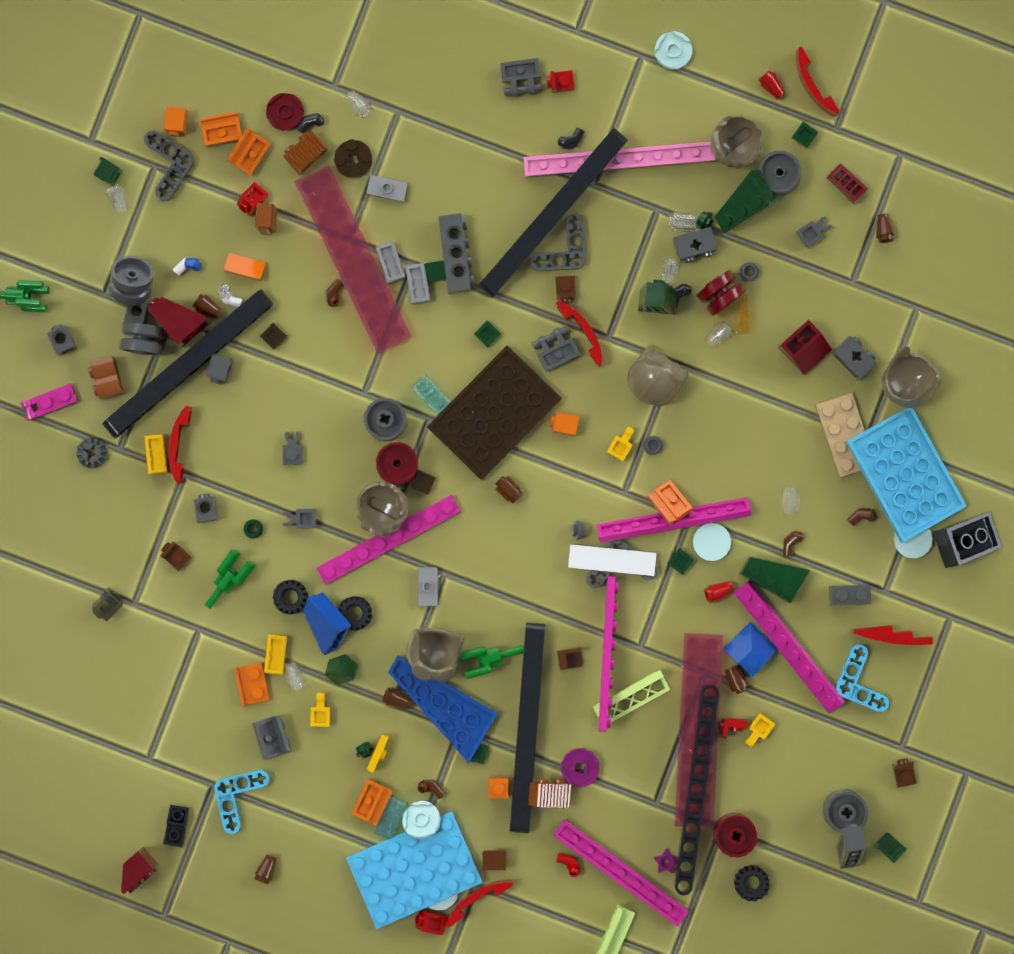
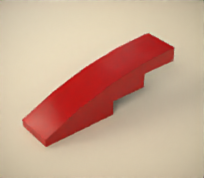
[851,625,933,645]

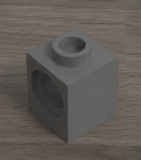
[124,301,150,324]
[47,324,77,356]
[206,354,233,385]
[194,494,218,523]

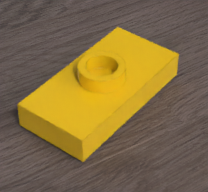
[144,434,168,475]
[264,634,288,675]
[367,734,390,773]

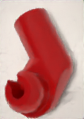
[556,853,580,877]

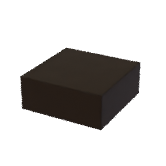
[260,323,287,350]
[411,470,436,495]

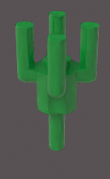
[0,280,49,312]
[204,549,256,609]
[460,645,524,679]

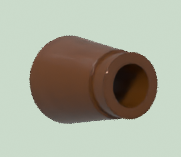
[876,213,895,243]
[193,293,222,319]
[382,688,412,709]
[254,854,277,885]

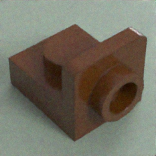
[555,275,576,303]
[160,542,192,571]
[892,758,917,788]

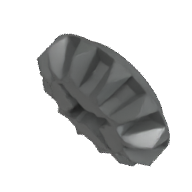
[76,438,107,468]

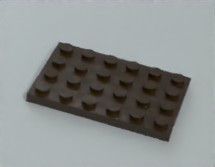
[427,345,562,481]

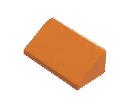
[223,253,266,281]

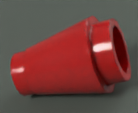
[758,70,785,100]
[704,581,734,603]

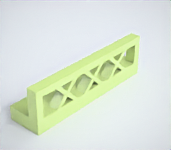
[592,670,670,722]
[596,905,635,954]

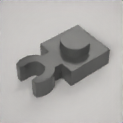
[796,216,832,248]
[283,432,303,465]
[283,509,316,529]

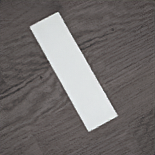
[568,545,656,576]

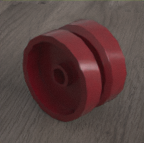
[696,270,746,317]
[376,442,418,486]
[713,812,758,858]

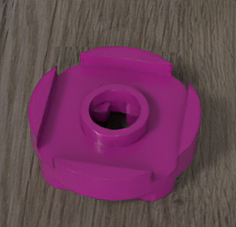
[561,748,599,787]

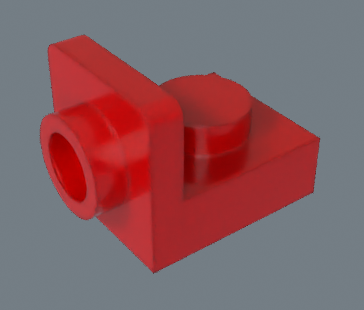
[547,70,575,93]
[237,182,269,216]
[718,717,748,738]
[415,910,448,936]

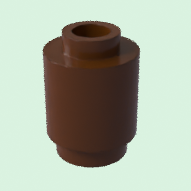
[495,476,523,504]
[724,664,750,694]

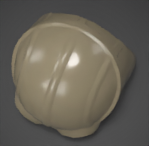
[627,345,688,406]
[882,346,941,408]
[406,628,465,682]

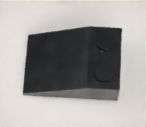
[933,511,1002,568]

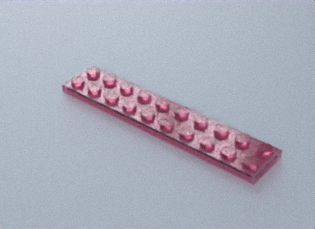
[294,165,412,354]
[674,633,723,828]

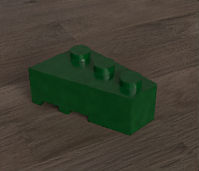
[715,169,778,233]
[638,280,678,315]
[739,557,810,603]

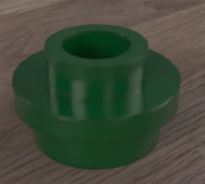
[696,211,713,229]
[244,519,263,539]
[356,742,374,759]

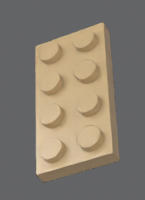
[815,393,865,478]

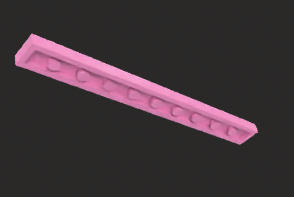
[524,142,715,177]

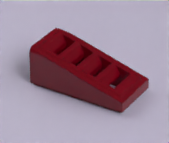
[827,164,868,204]

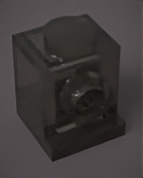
[92,587,123,622]

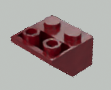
[778,319,832,375]
[121,847,158,895]

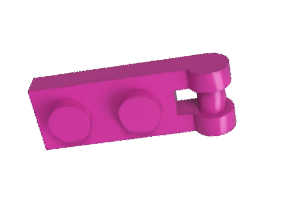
[20,384,78,421]

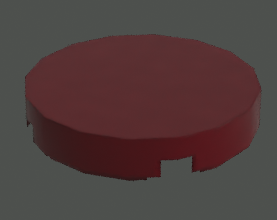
[266,93,304,131]

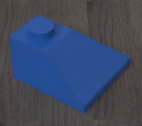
[723,622,777,677]

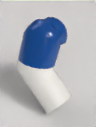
[173,258,202,276]

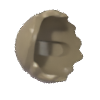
[711,115,763,168]
[357,481,408,536]

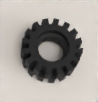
[273,580,308,615]
[338,596,372,631]
[734,865,770,902]

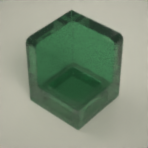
[94,156,123,187]
[325,654,358,685]
[874,832,907,863]

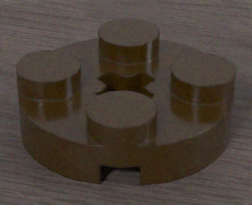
[334,139,372,178]

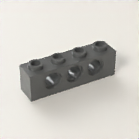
[438,213,474,294]
[836,824,866,869]

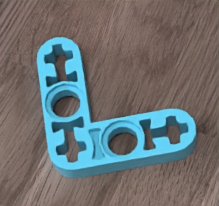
[835,644,889,712]
[214,770,270,834]

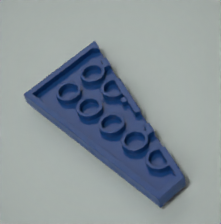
[388,655,498,763]

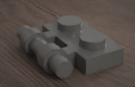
[500,58,542,97]
[532,326,580,372]

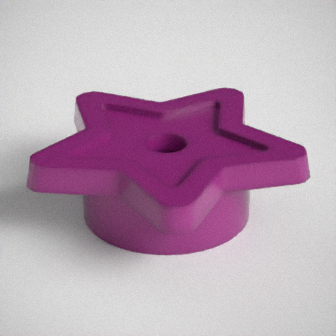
[654,849,678,873]

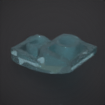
[411,374,451,415]
[374,795,409,841]

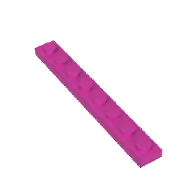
[316,495,460,585]
[596,497,751,543]
[598,576,619,733]
[733,580,845,713]
[553,819,689,927]

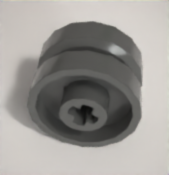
[759,151,801,196]
[109,256,153,305]
[119,322,165,356]
[364,398,407,442]
[822,789,868,833]

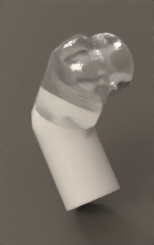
[218,284,243,307]

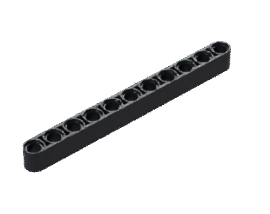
[478,128,628,298]
[102,289,274,439]
[510,622,545,834]
[674,684,719,896]

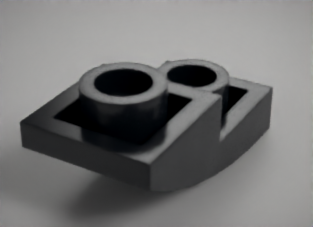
[163,805,190,848]

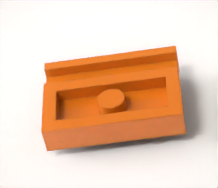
[200,112,242,147]
[226,128,271,176]
[647,480,693,525]
[234,663,270,706]
[351,779,393,826]

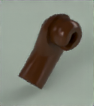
[326,279,344,307]
[847,508,877,526]
[783,531,804,556]
[417,780,446,799]

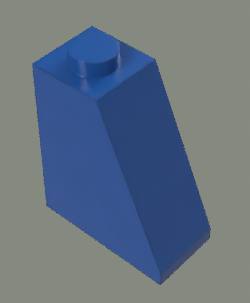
[302,592,351,655]

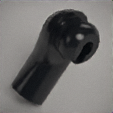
[296,113,324,134]
[558,128,585,149]
[674,284,692,308]

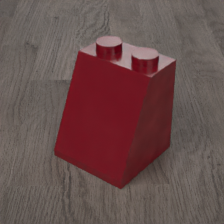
[147,297,211,348]

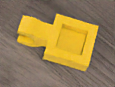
[607,427,634,461]
[310,693,330,727]
[744,713,775,747]

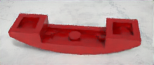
[796,46,840,117]
[555,301,602,368]
[169,406,192,483]
[446,880,513,928]

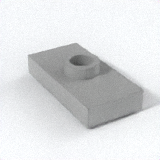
[366,175,408,203]
[375,241,406,284]
[405,263,431,304]
[418,567,438,606]

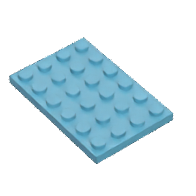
[845,408,967,543]
[346,811,483,929]

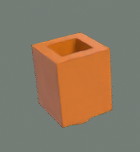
[164,106,188,137]
[550,412,579,436]
[489,777,508,798]

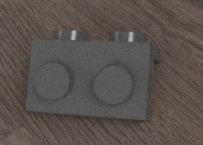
[252,715,290,760]

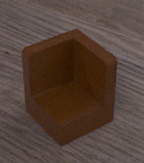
[557,647,582,670]
[482,849,506,870]

